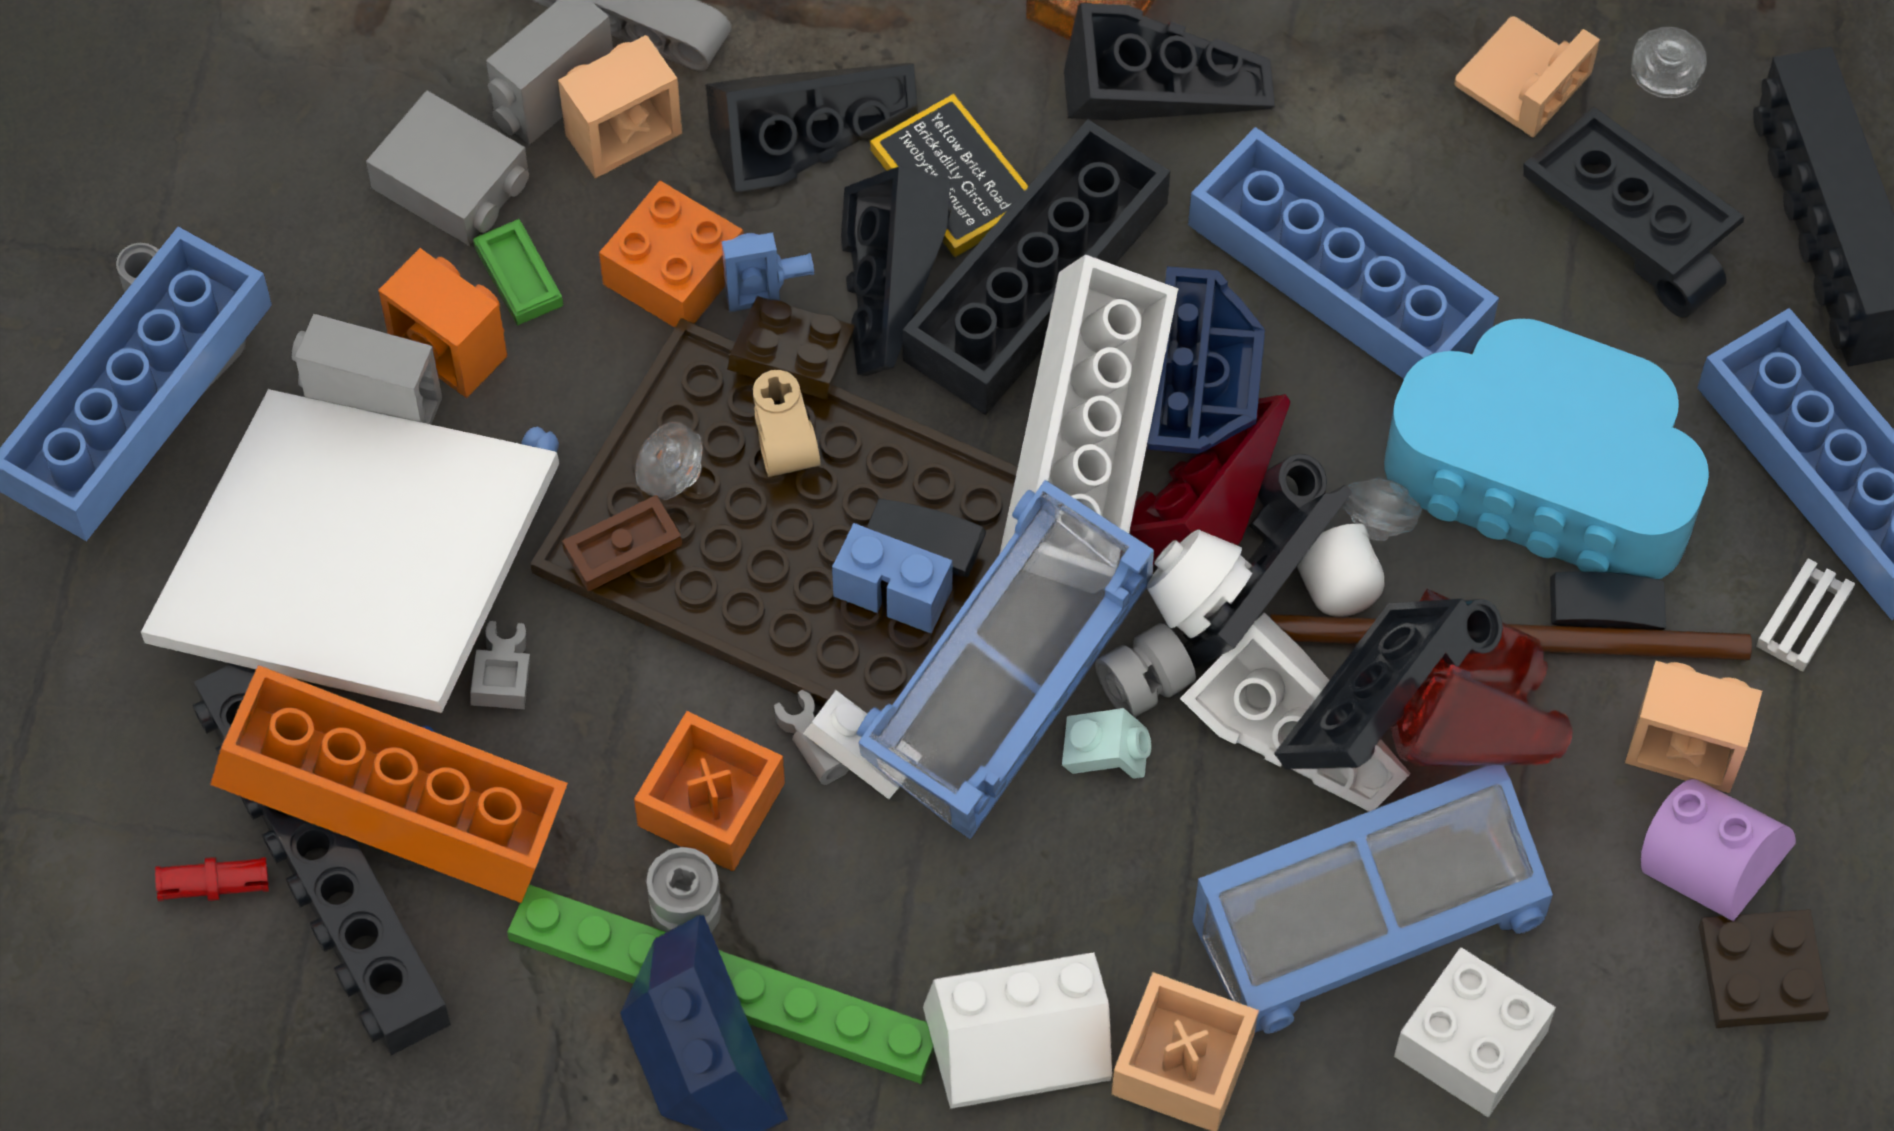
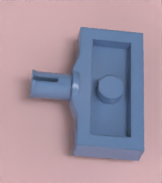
[722,232,814,312]

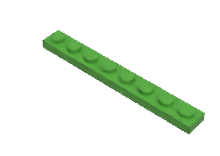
[507,885,935,1084]

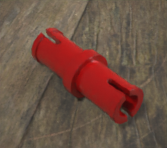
[155,857,269,902]

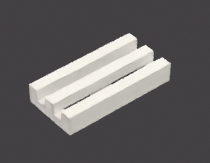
[1756,558,1855,672]

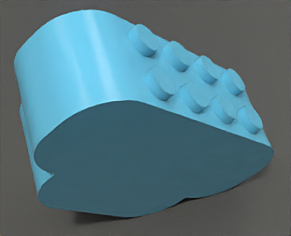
[1384,319,1709,580]

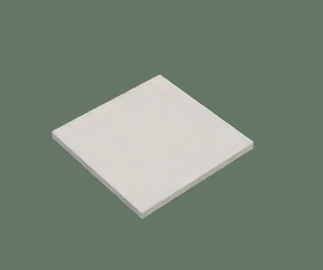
[141,389,559,713]

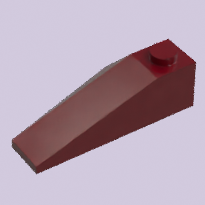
[1126,394,1291,567]

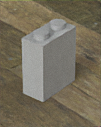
[486,0,613,145]
[366,90,529,246]
[292,314,442,424]

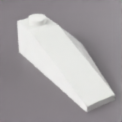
[1180,613,1411,812]

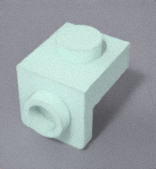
[1062,708,1151,779]

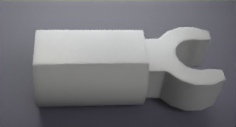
[774,690,850,785]

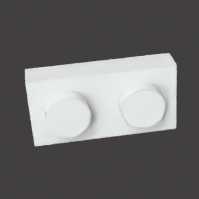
[803,690,922,799]

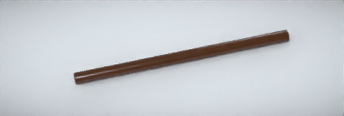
[1270,614,1752,660]

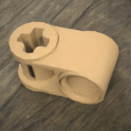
[753,370,820,477]

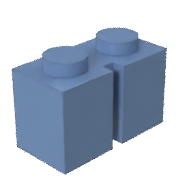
[832,523,953,633]

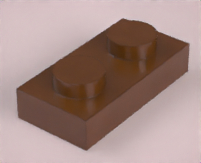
[562,495,682,592]

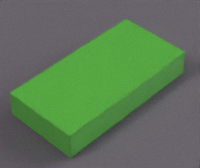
[473,219,564,326]

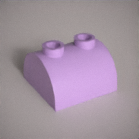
[1641,779,1796,921]

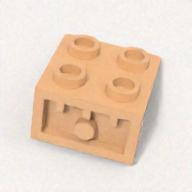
[1454,16,1600,138]

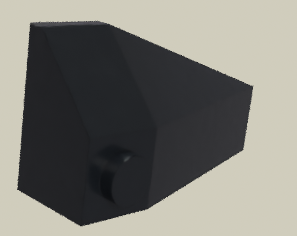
[705,63,918,192]
[841,166,952,376]

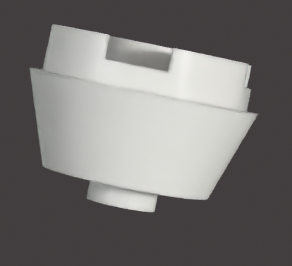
[1147,530,1252,638]

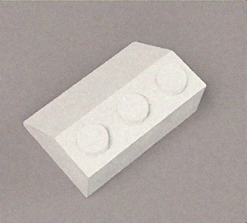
[923,952,1112,1109]

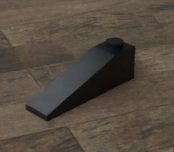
[1064,3,1275,120]

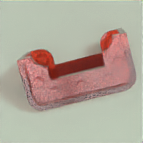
[1390,589,1573,767]

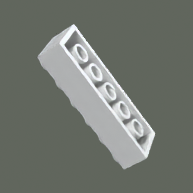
[1000,255,1178,594]

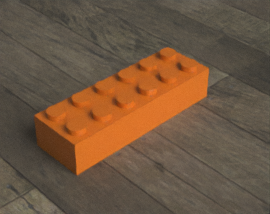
[210,665,568,903]

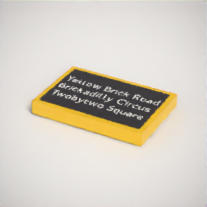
[870,94,1028,257]

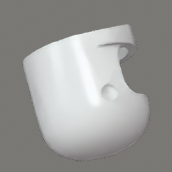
[1296,524,1385,617]

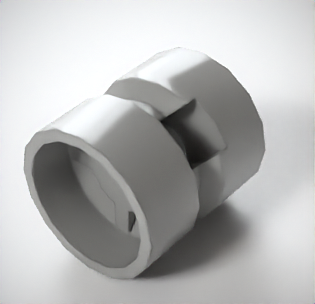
[1095,623,1196,717]
[646,847,722,933]

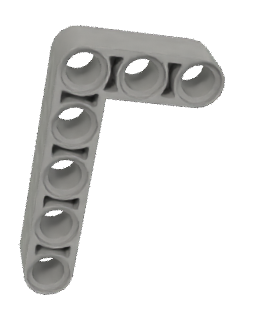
[532,0,732,71]

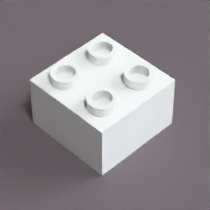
[1394,947,1556,1118]

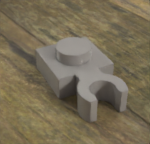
[470,621,530,709]

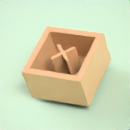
[558,35,682,178]
[1625,661,1762,793]
[1111,972,1259,1131]

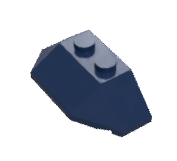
[1147,266,1265,454]
[620,915,789,1131]

